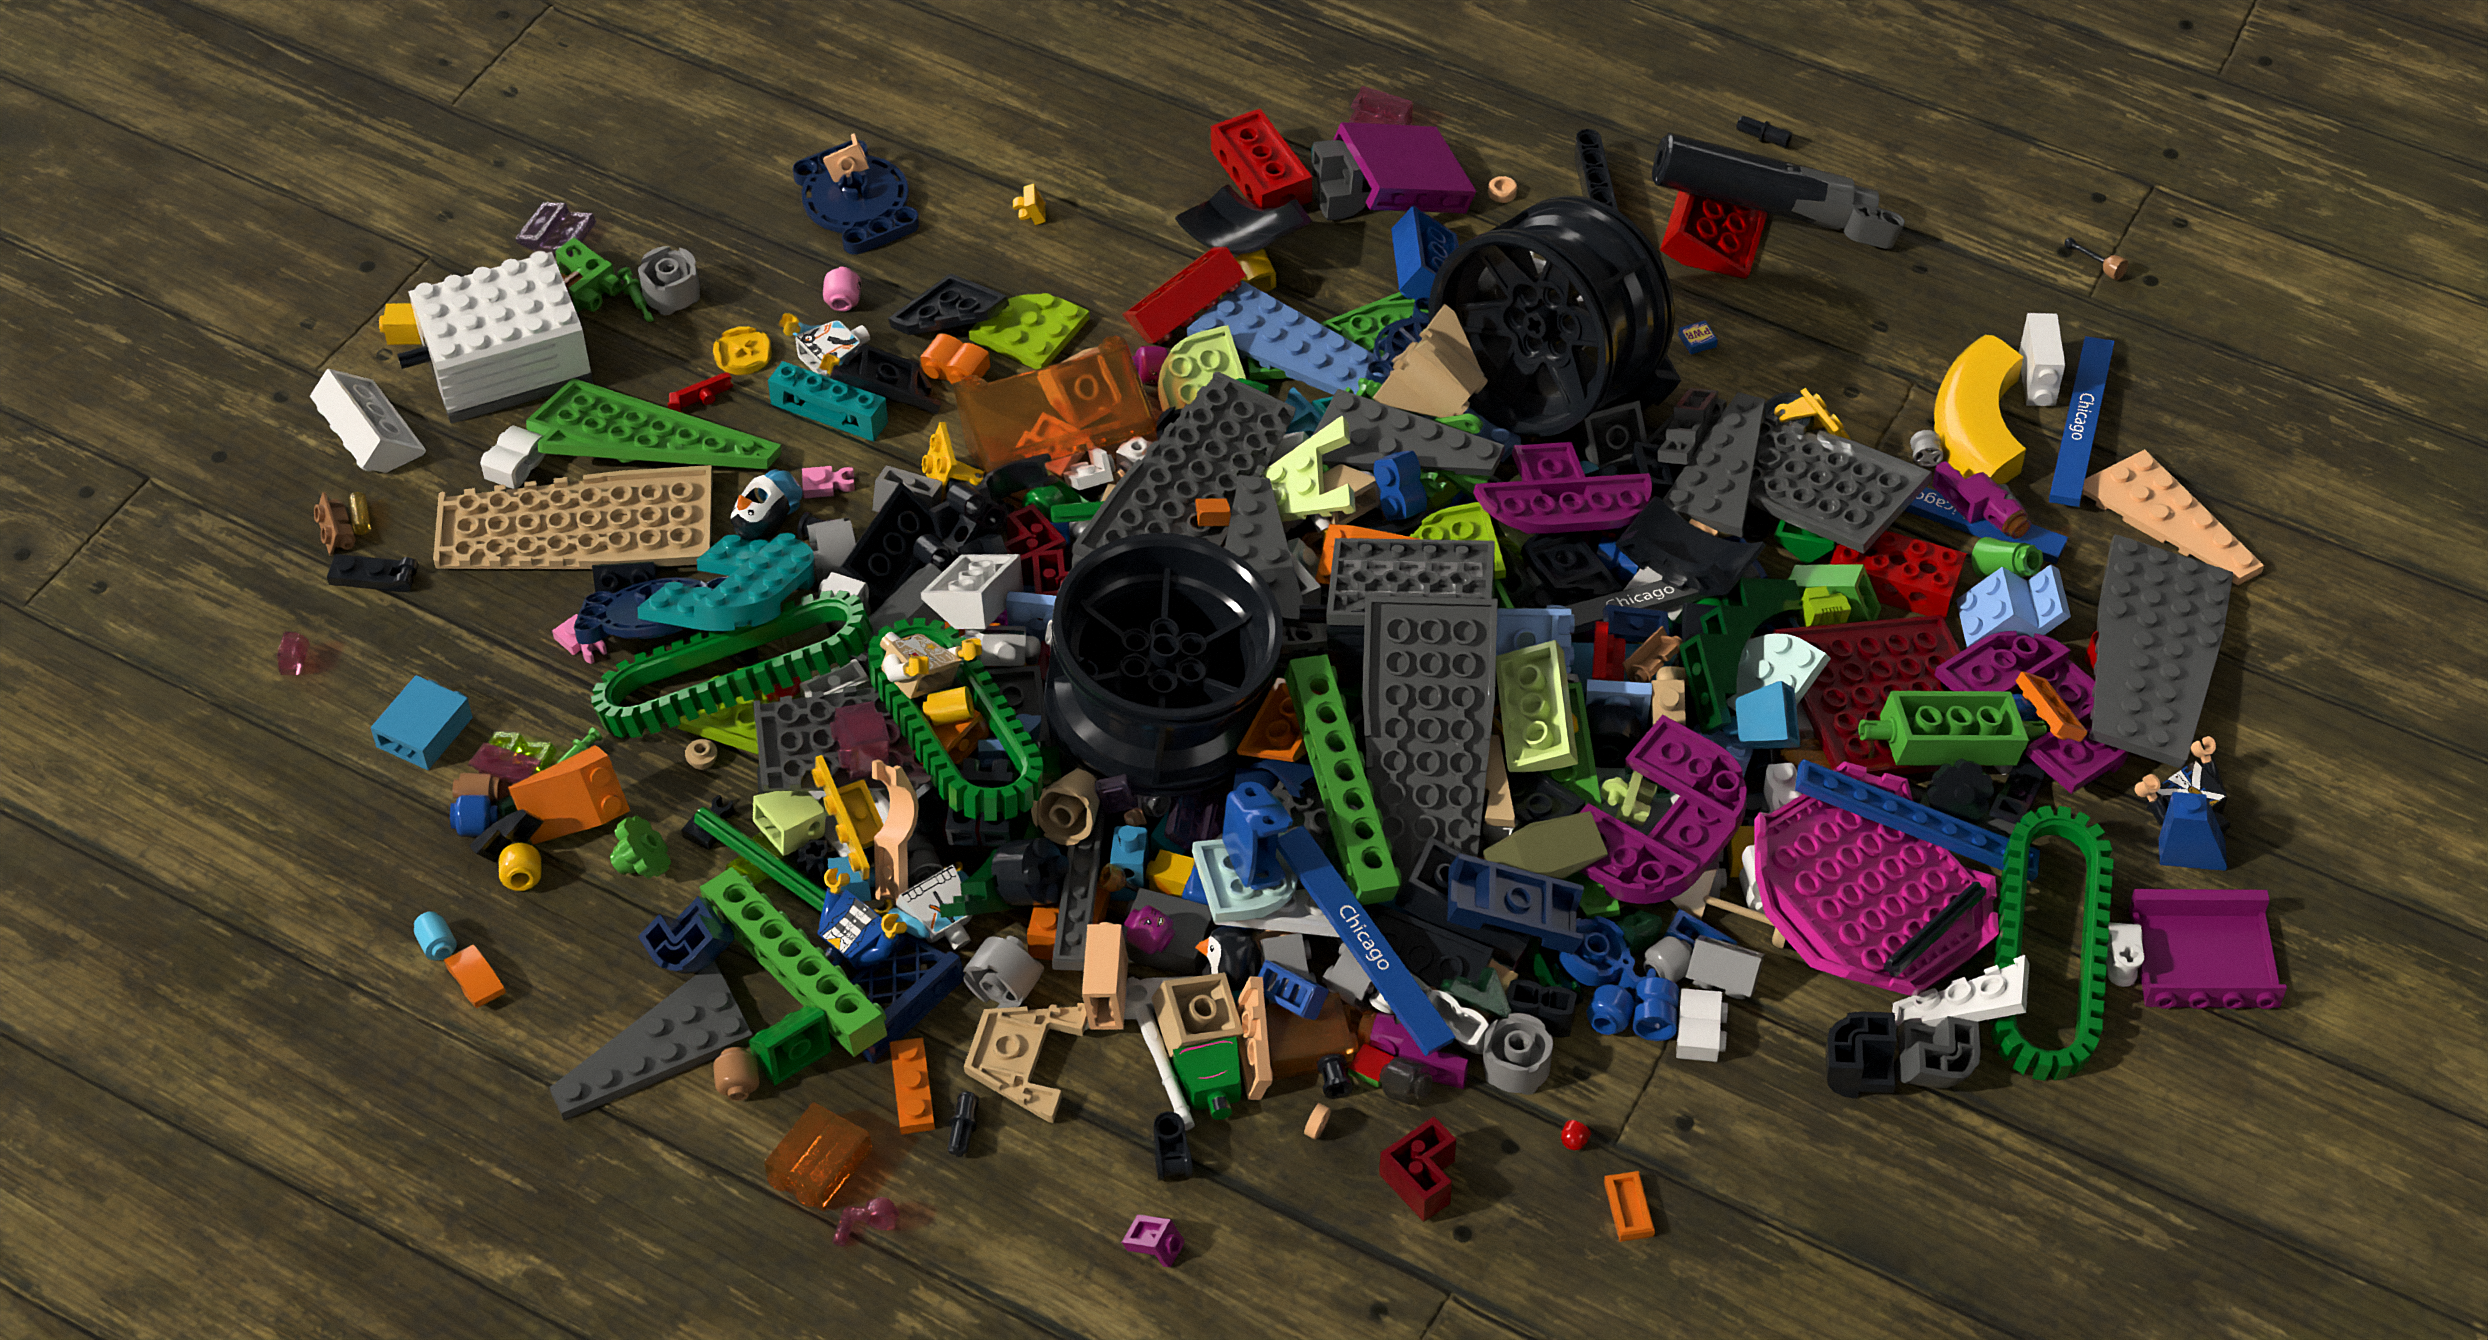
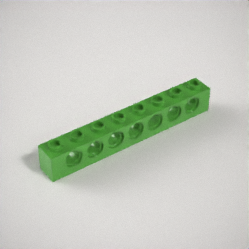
[1284,654,1402,906]
[699,867,887,1057]

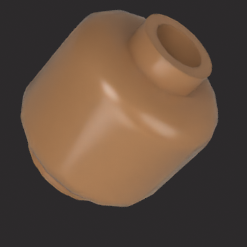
[713,1047,760,1101]

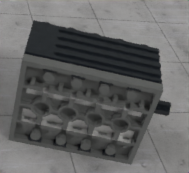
[1299,538,1495,688]

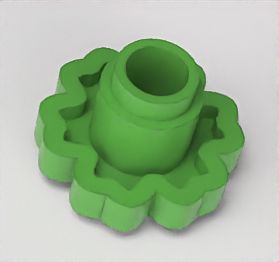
[610,815,671,879]

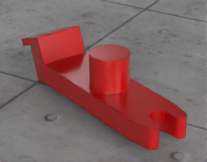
[667,372,733,413]

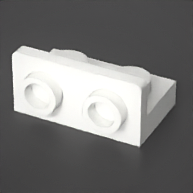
[1063,446,1115,490]

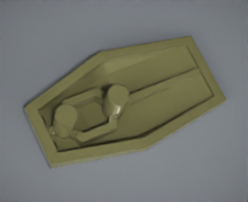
[1483,811,1608,880]

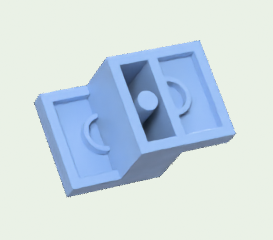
[1956,564,2071,647]

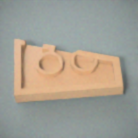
[1235,976,1273,1100]

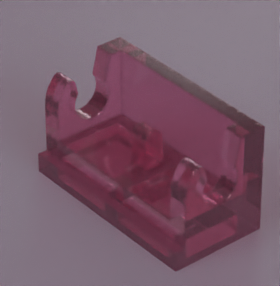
[1349,86,1413,125]

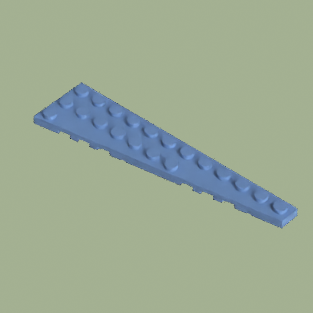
[1187,281,1521,462]

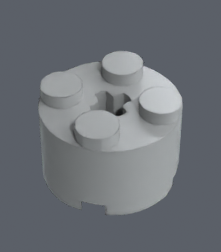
[638,246,700,315]
[807,517,856,584]
[963,935,1044,1008]
[1322,942,1399,1013]
[1483,1013,1553,1095]

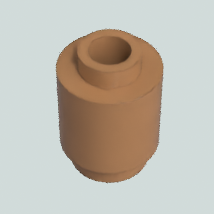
[453,773,502,806]

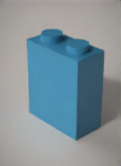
[370,675,473,770]

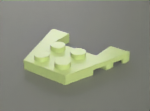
[1264,416,1356,522]

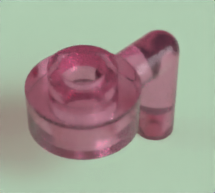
[832,1197,899,1247]

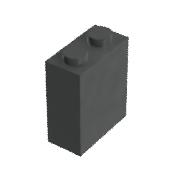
[1122,888,1216,976]

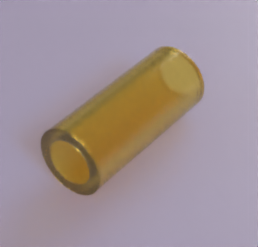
[348,492,371,535]

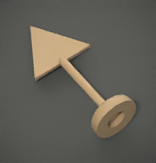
[1670,868,1786,949]

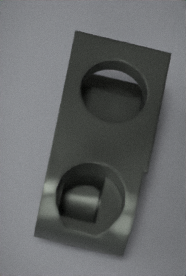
[1499,546,1537,605]

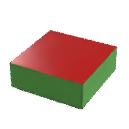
[1348,1043,1394,1088]

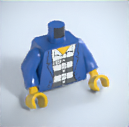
[817,868,907,970]

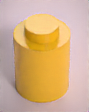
[923,686,974,726]

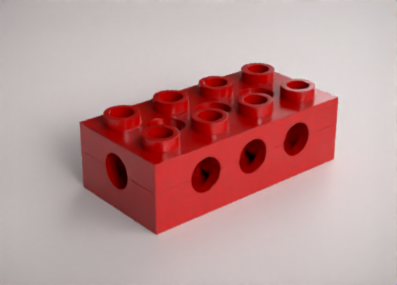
[1211,108,1312,209]
[1830,531,1967,621]

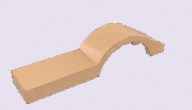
[872,759,919,906]

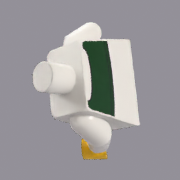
[961,626,1041,667]

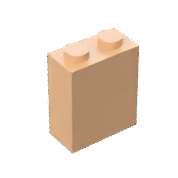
[1082,922,1128,1030]

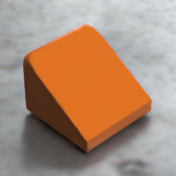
[1195,498,1231,526]

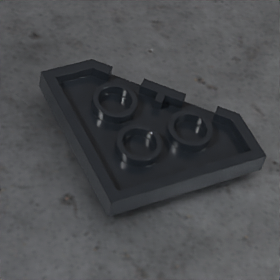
[888,273,1010,335]

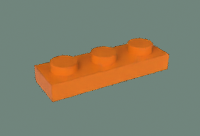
[2015,671,2088,742]
[890,1037,935,1135]

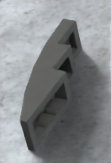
[1658,388,1719,465]

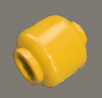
[499,843,542,891]

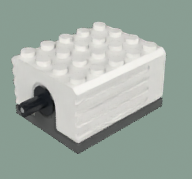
[397,251,593,424]

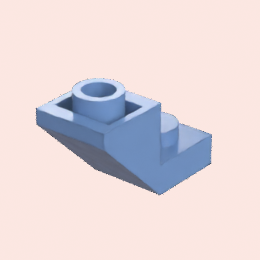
[976,714,1041,767]

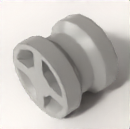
[1910,430,1943,468]

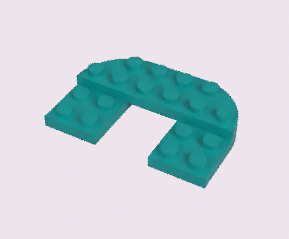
[637,533,815,631]

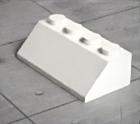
[310,368,426,473]
[921,554,1024,633]

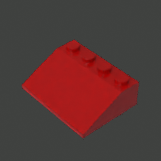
[1660,191,1768,279]

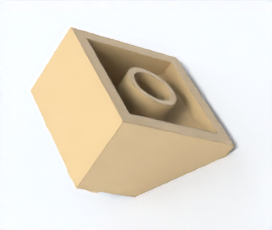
[1151,973,1244,1059]

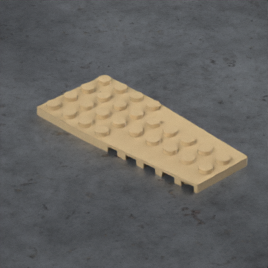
[433,465,713,569]

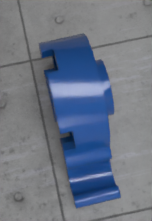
[1558,916,1656,997]

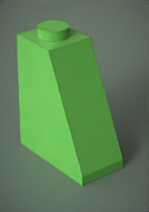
[1787,564,1881,623]

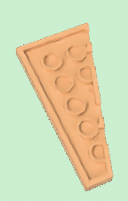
[2081,449,2264,585]

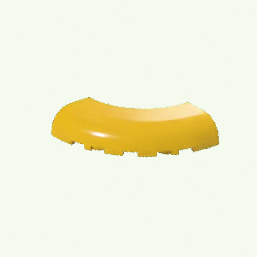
[1934,335,2026,484]

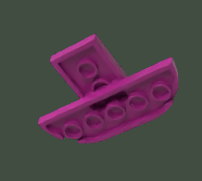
[1473,442,1652,534]

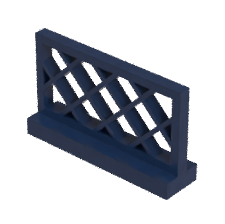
[849,932,965,1064]

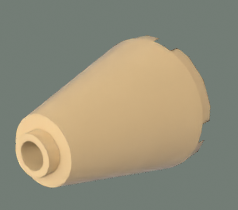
[1031,768,1104,845]

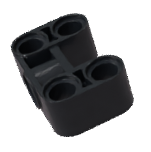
[913,482,1006,572]

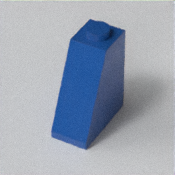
[2158,792,2227,871]

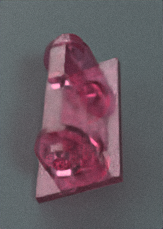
[468,742,541,784]

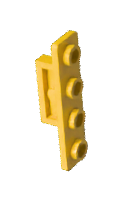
[812,755,884,880]

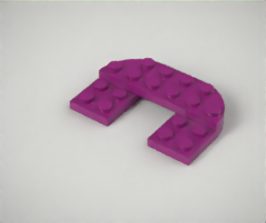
[1934,631,2130,794]
[1578,714,1746,904]

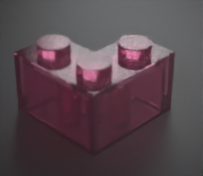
[830,701,890,780]

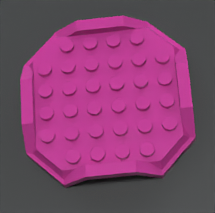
[1754,761,1999,996]

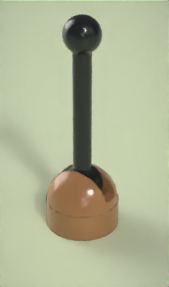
[2064,237,2128,280]

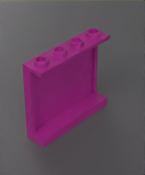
[1333,122,1476,213]
[2129,889,2287,1009]

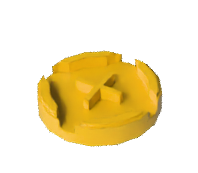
[713,326,772,375]

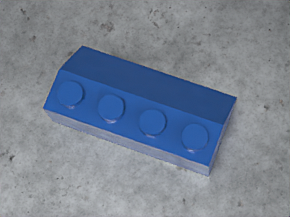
[1391,206,1459,300]

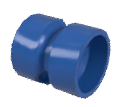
[1596,536,1640,582]
[1633,977,1679,1041]

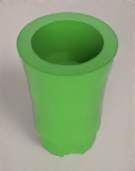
[1972,537,2043,579]

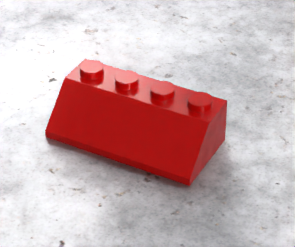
[1122,247,1247,345]

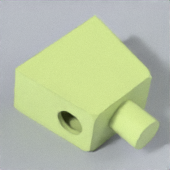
[753,791,830,856]

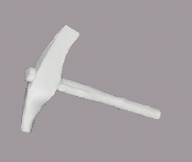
[1084,976,1195,1130]

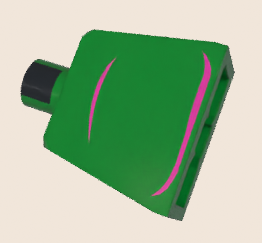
[1173,1036,1241,1120]

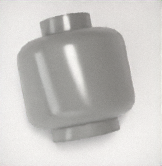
[1643,936,1693,983]

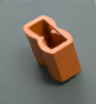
[920,334,990,390]

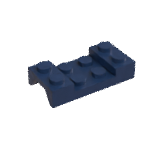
[1447,853,1584,954]

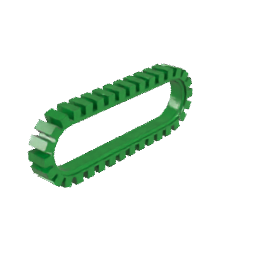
[591,590,873,738]
[868,618,1043,821]
[1989,806,2114,1081]

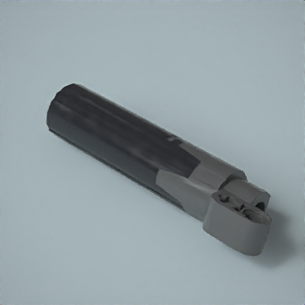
[1652,133,1905,249]

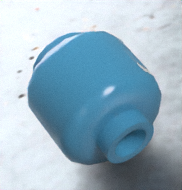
[758,469,803,515]

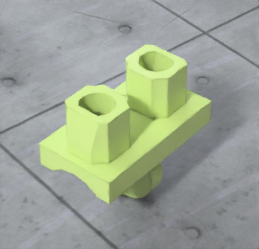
[1601,770,1658,827]

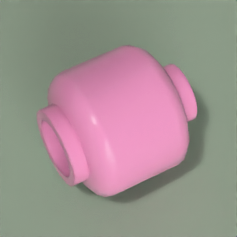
[823,267,861,311]

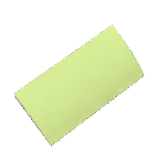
[1496,640,1578,772]

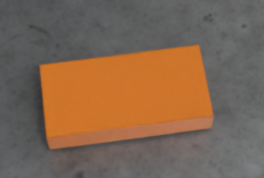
[1604,1171,1655,1242]

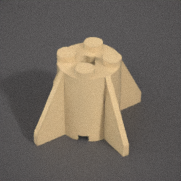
[1373,304,1488,418]

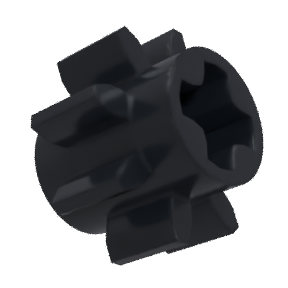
[797,839,837,879]

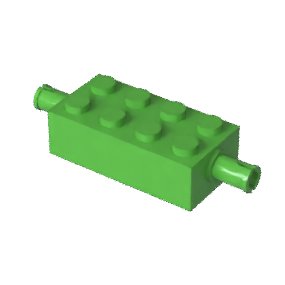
[1858,691,2047,765]

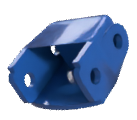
[1222,782,1293,890]

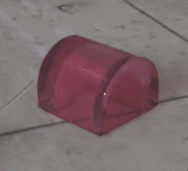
[277,631,310,675]

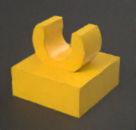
[1013,184,1046,225]

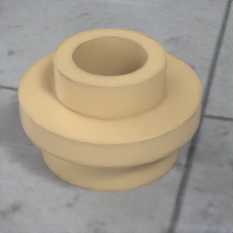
[685,739,718,770]

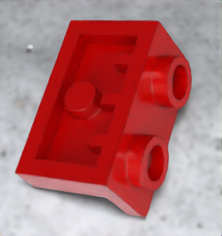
[1592,621,1626,682]

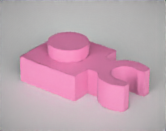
[802,466,855,498]
[552,614,607,664]

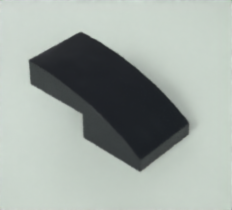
[470,809,544,862]

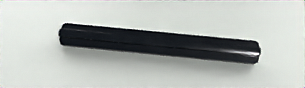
[1883,882,1987,977]

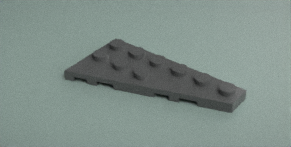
[1313,389,1505,476]
[1662,392,1766,538]
[1225,475,1308,629]
[550,960,753,1121]

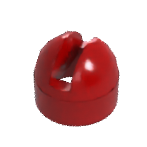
[1561,1120,1591,1151]

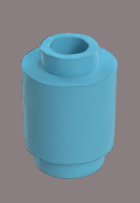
[414,912,457,961]

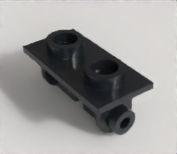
[592,561,657,593]

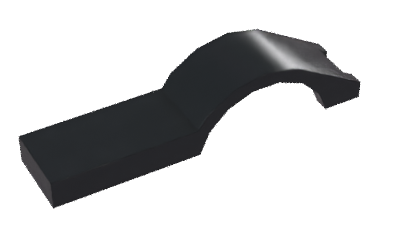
[929,453,1058,539]

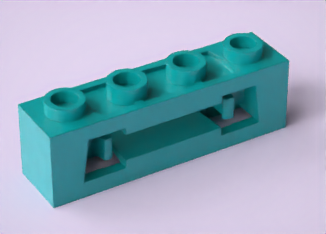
[768,361,888,442]

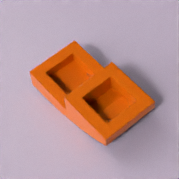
[444,945,506,1009]

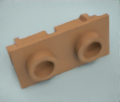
[314,492,355,556]
[1622,626,1683,683]

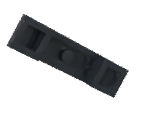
[1989,745,2046,824]

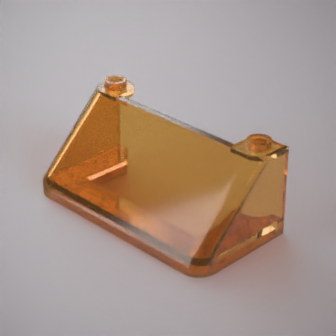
[953,336,1157,474]

